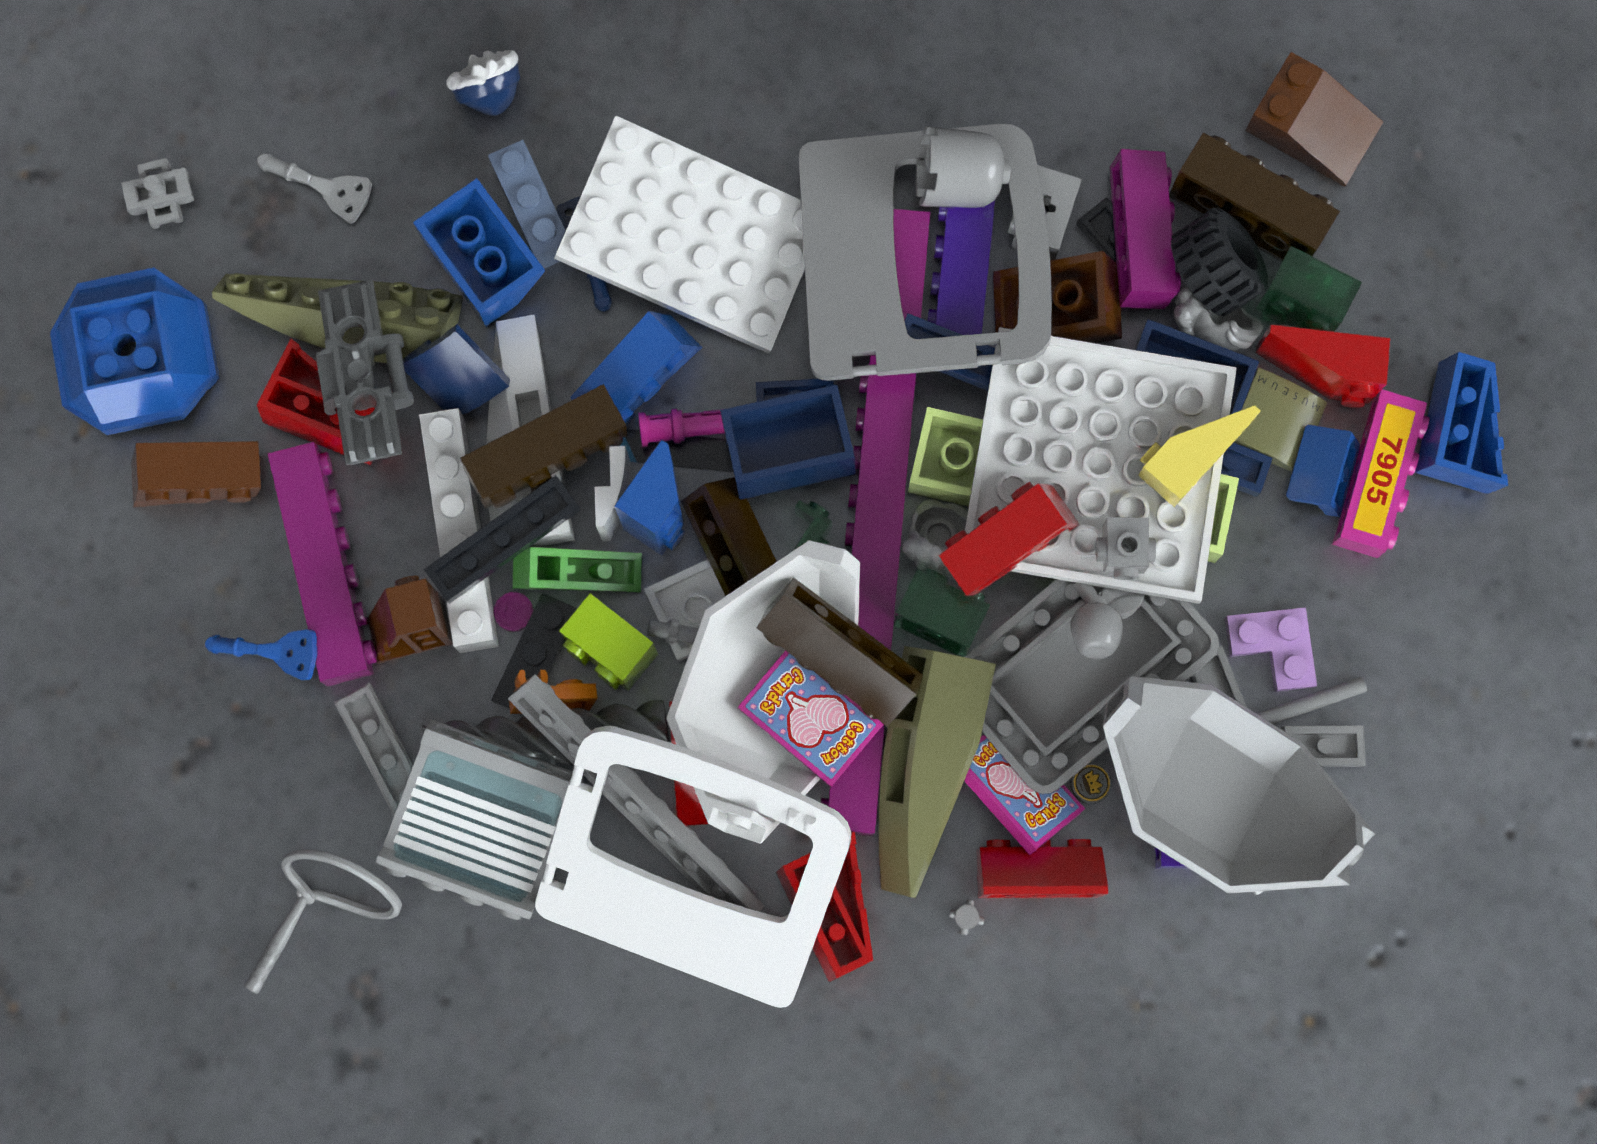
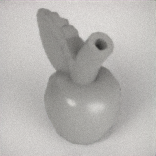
[1070,582,1145,659]

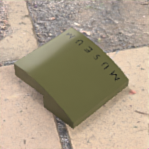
[1234,367,1327,472]

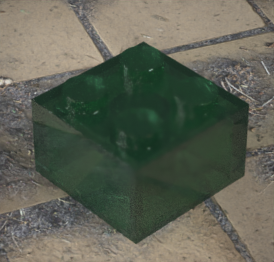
[1256,246,1362,332]
[894,569,990,657]

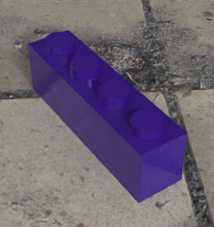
[927,200,995,335]

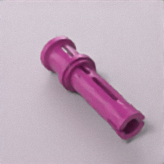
[638,408,725,447]

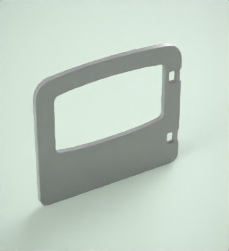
[799,124,1052,381]

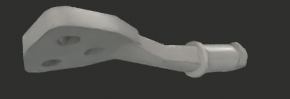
[256,153,372,224]

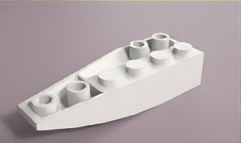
[486,315,575,547]

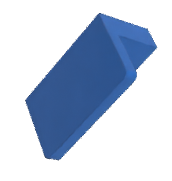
[1286,425,1361,518]

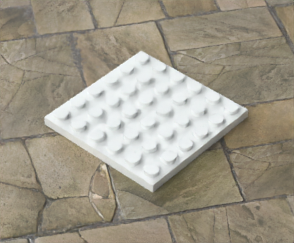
[965,327,1237,604]

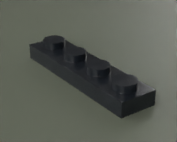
[424,476,581,604]

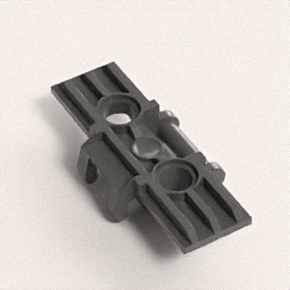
[316,279,414,466]

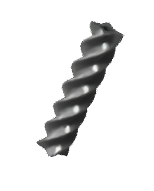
[422,700,669,779]

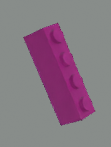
[1109,149,1181,309]

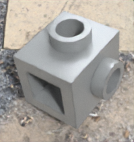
[1095,517,1156,580]

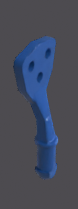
[205,629,317,680]

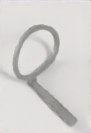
[244,849,402,994]

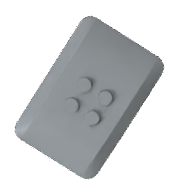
[965,579,1219,794]

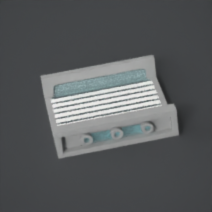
[375,719,584,920]

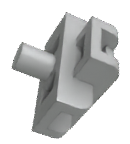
[121,158,194,229]

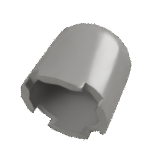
[916,126,1011,208]

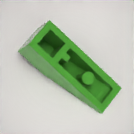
[512,547,642,593]

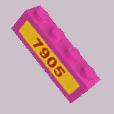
[1332,389,1429,558]

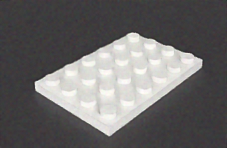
[554,116,805,354]

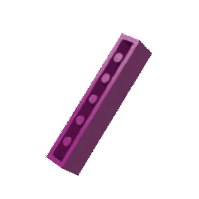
[267,442,377,686]

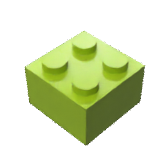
[560,593,658,691]

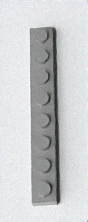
[508,674,765,912]

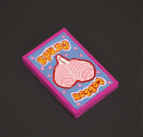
[737,650,884,787]
[964,735,1085,855]

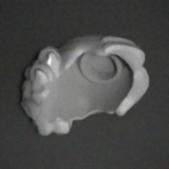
[1173,284,1263,351]
[902,499,968,582]

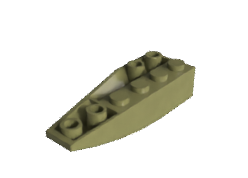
[212,273,463,363]
[879,646,996,898]

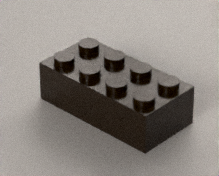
[1169,132,1340,273]

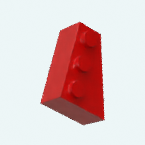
[256,338,375,466]
[938,482,1080,596]
[776,831,873,982]

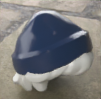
[446,50,521,116]

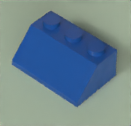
[413,178,545,326]
[615,440,685,556]

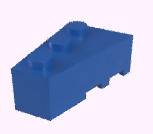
[570,311,703,426]
[1415,352,1508,494]

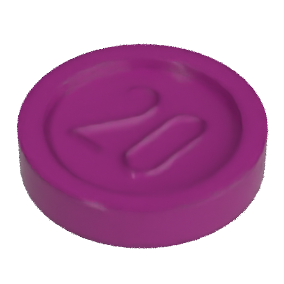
[493,592,534,632]

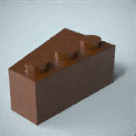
[131,441,261,508]
[368,575,453,664]

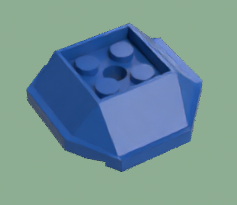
[50,268,220,435]

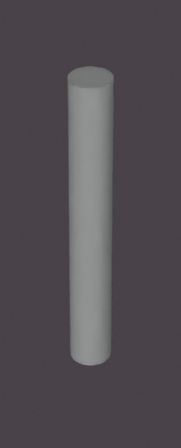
[1256,677,1367,724]

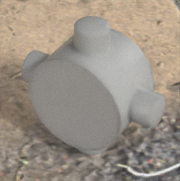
[949,899,985,935]

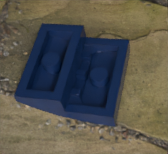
[403,324,510,415]

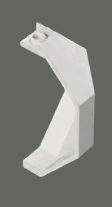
[666,540,860,844]

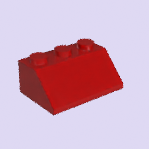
[977,839,1108,898]

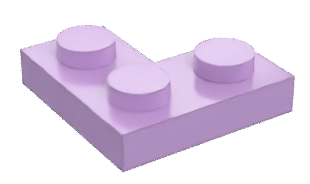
[1224,608,1317,692]

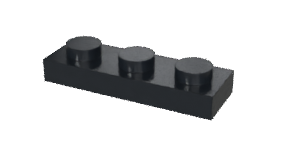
[491,593,577,716]

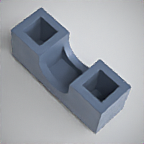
[488,140,566,269]

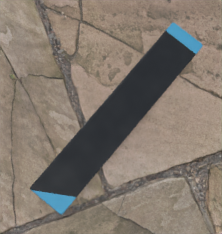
[620,429,733,472]

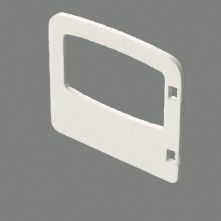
[535,726,852,1008]

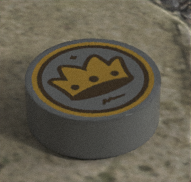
[1070,763,1112,804]

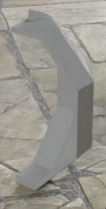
[1103,676,1375,893]

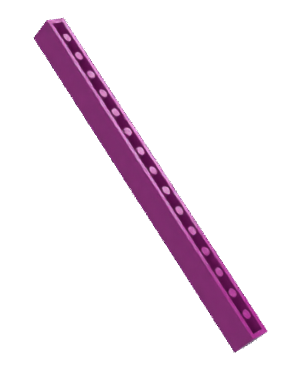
[820,209,930,837]

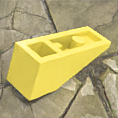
[1138,406,1261,508]

